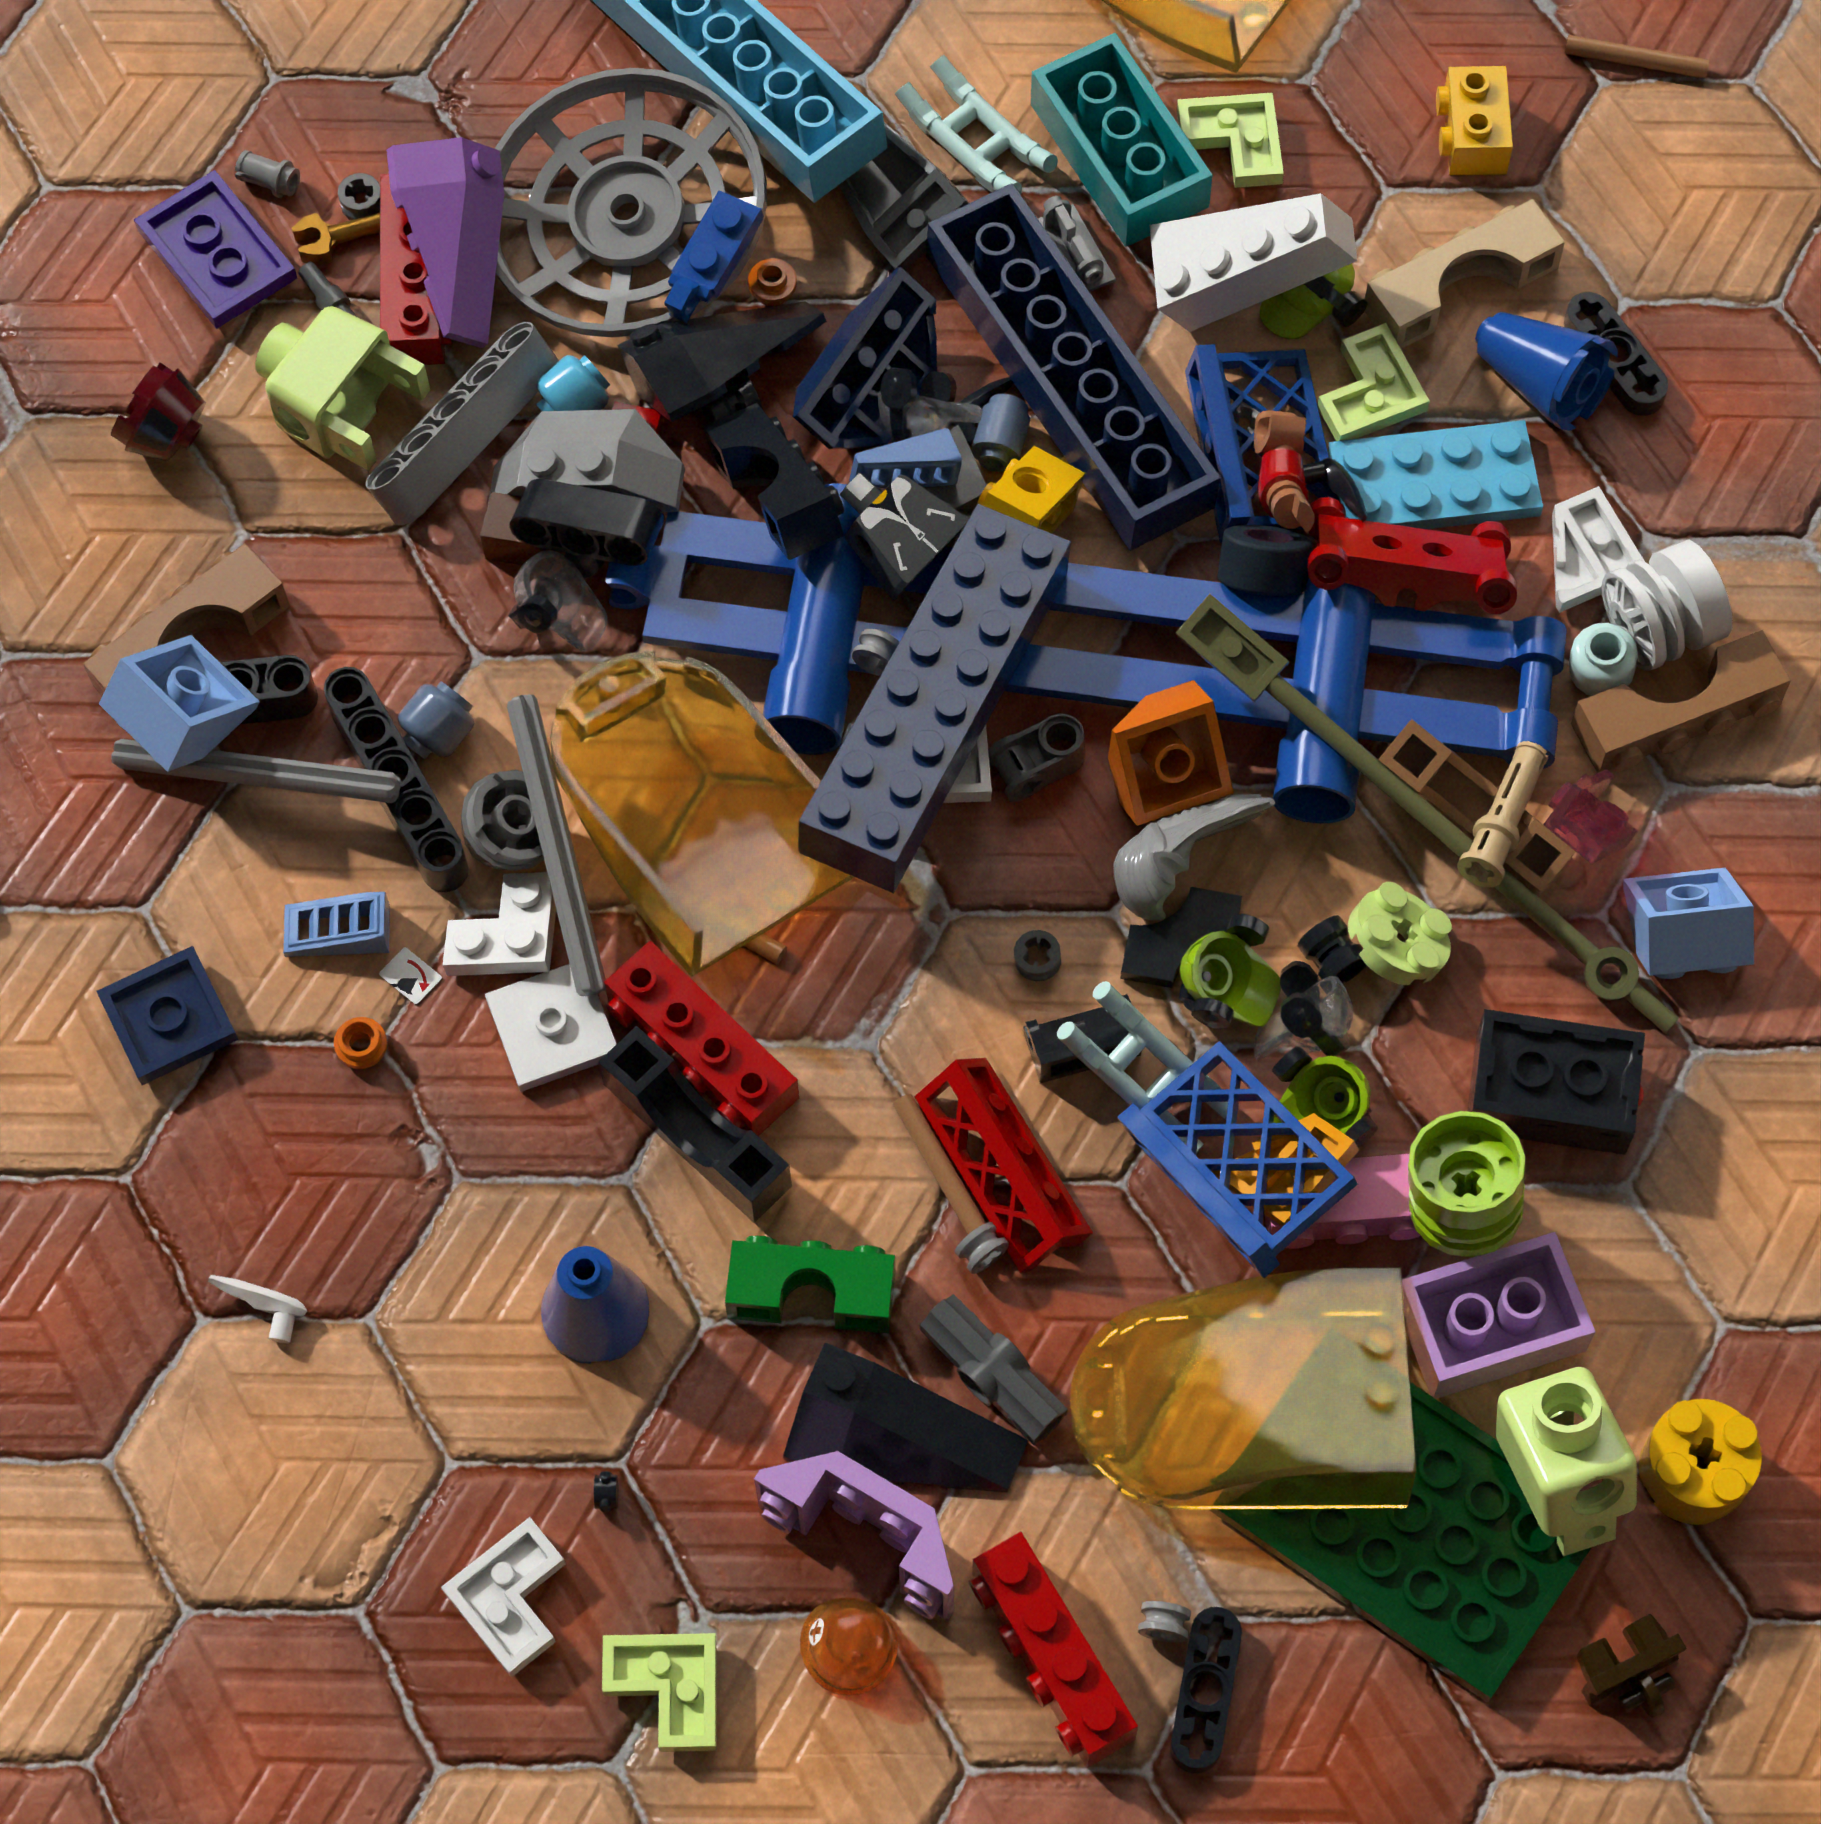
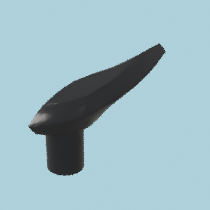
[941,377,1014,446]
[1303,457,1368,522]

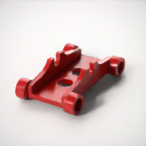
[1308,497,1517,614]

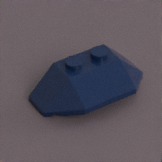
[793,267,937,449]

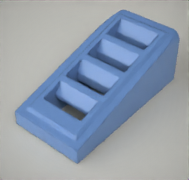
[849,428,962,488]
[283,892,390,957]

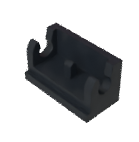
[1023,994,1142,1084]

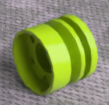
[1408,1111,1526,1257]

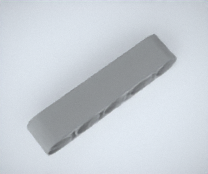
[366,322,559,525]

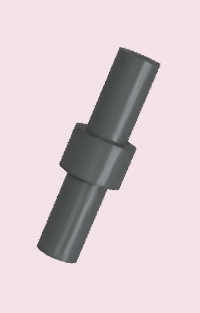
[298,262,357,317]

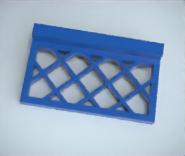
[1185,344,1338,543]
[1117,1041,1358,1278]

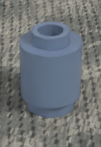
[971,394,1030,472]

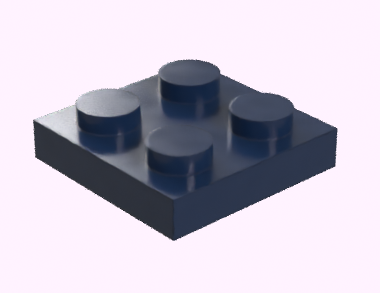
[96,946,239,1085]

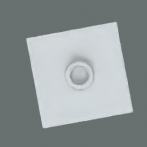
[485,964,616,1092]

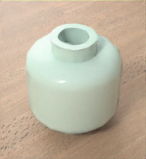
[1568,623,1638,696]

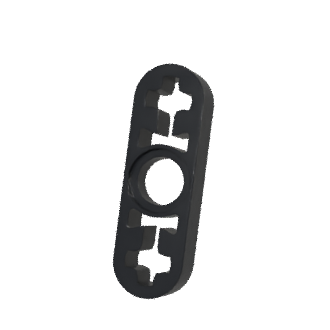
[1564,292,1668,416]
[1170,1607,1242,1774]

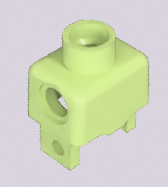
[255,306,431,471]
[1496,1367,1637,1556]

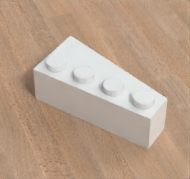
[1149,193,1357,332]

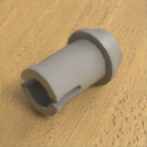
[235,150,300,198]

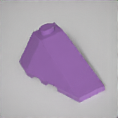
[386,137,504,348]

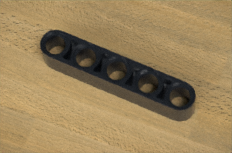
[324,667,469,892]

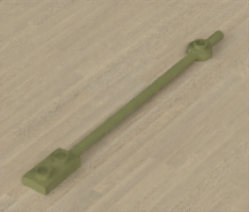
[1175,594,1679,1033]

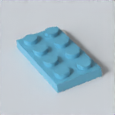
[1328,420,1543,529]

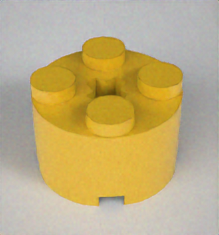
[1639,1399,1762,1525]

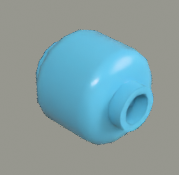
[536,355,610,411]

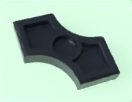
[1120,887,1242,988]

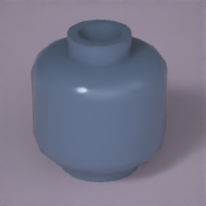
[398,681,474,759]

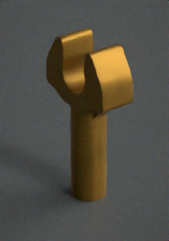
[292,212,380,265]

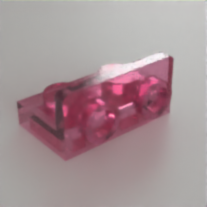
[1543,769,1638,864]

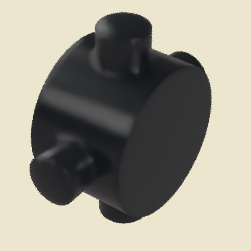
[594,1471,619,1512]

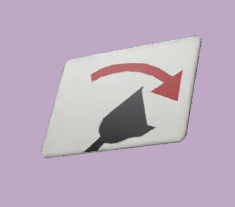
[379,947,442,1004]

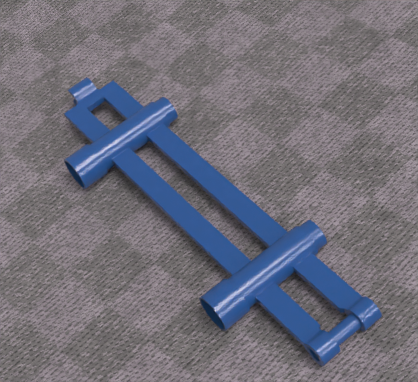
[606,483,1567,824]

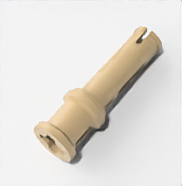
[1457,741,1548,887]

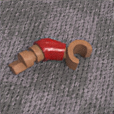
[1254,410,1314,533]

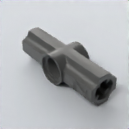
[920,1294,1068,1445]

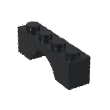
[703,403,844,560]
[598,1026,792,1223]

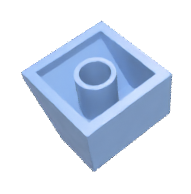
[99,635,260,772]
[1623,867,1754,979]

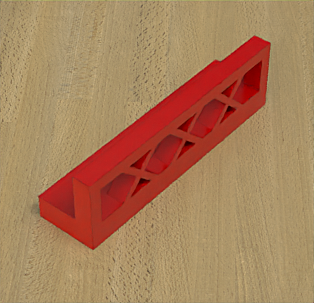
[914,1058,1093,1273]

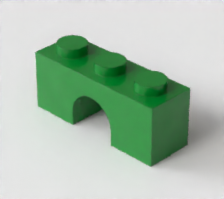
[725,1236,896,1334]

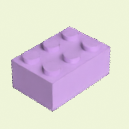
[1394,1232,1595,1399]

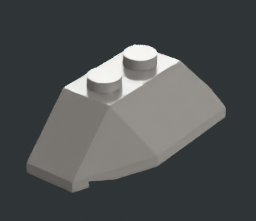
[488,409,685,512]

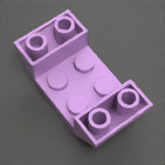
[754,1451,954,1621]

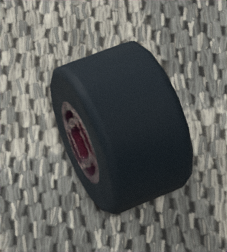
[1217,525,1313,596]

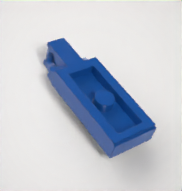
[664,190,764,323]

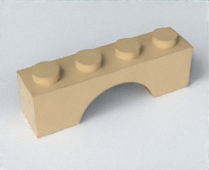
[1365,199,1565,349]

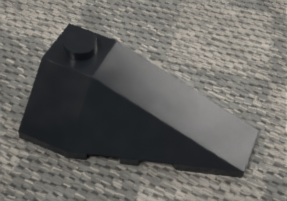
[617,301,827,422]
[783,1343,1029,1493]

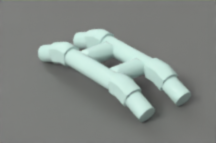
[895,55,1058,195]
[1057,981,1240,1154]

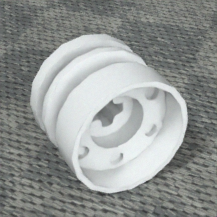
[1602,539,1732,671]

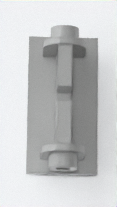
[1038,196,1116,292]

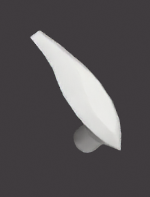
[208,1275,307,1343]

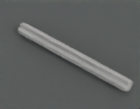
[507,694,606,996]
[111,739,401,803]

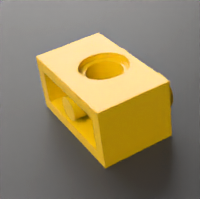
[977,446,1085,533]

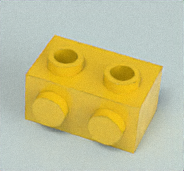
[1436,66,1513,175]

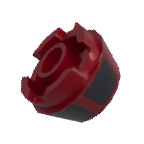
[111,362,206,461]

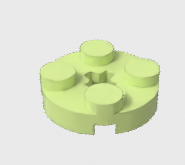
[1348,882,1452,985]

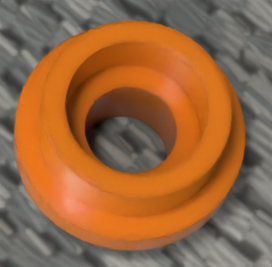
[748,258,797,306]
[334,1017,387,1069]

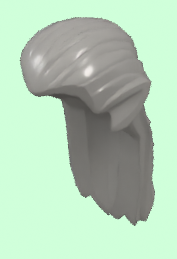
[1113,794,1275,921]

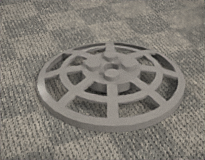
[494,68,767,338]

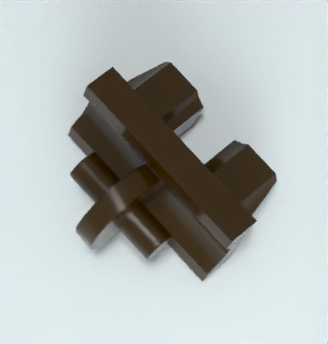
[1576,1614,1687,1718]

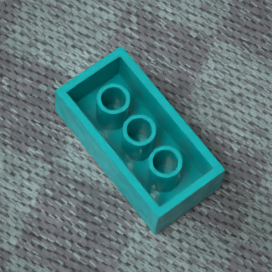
[1031,32,1213,247]

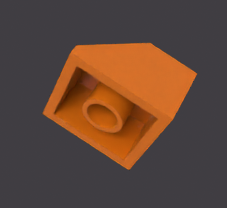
[1108,680,1234,826]

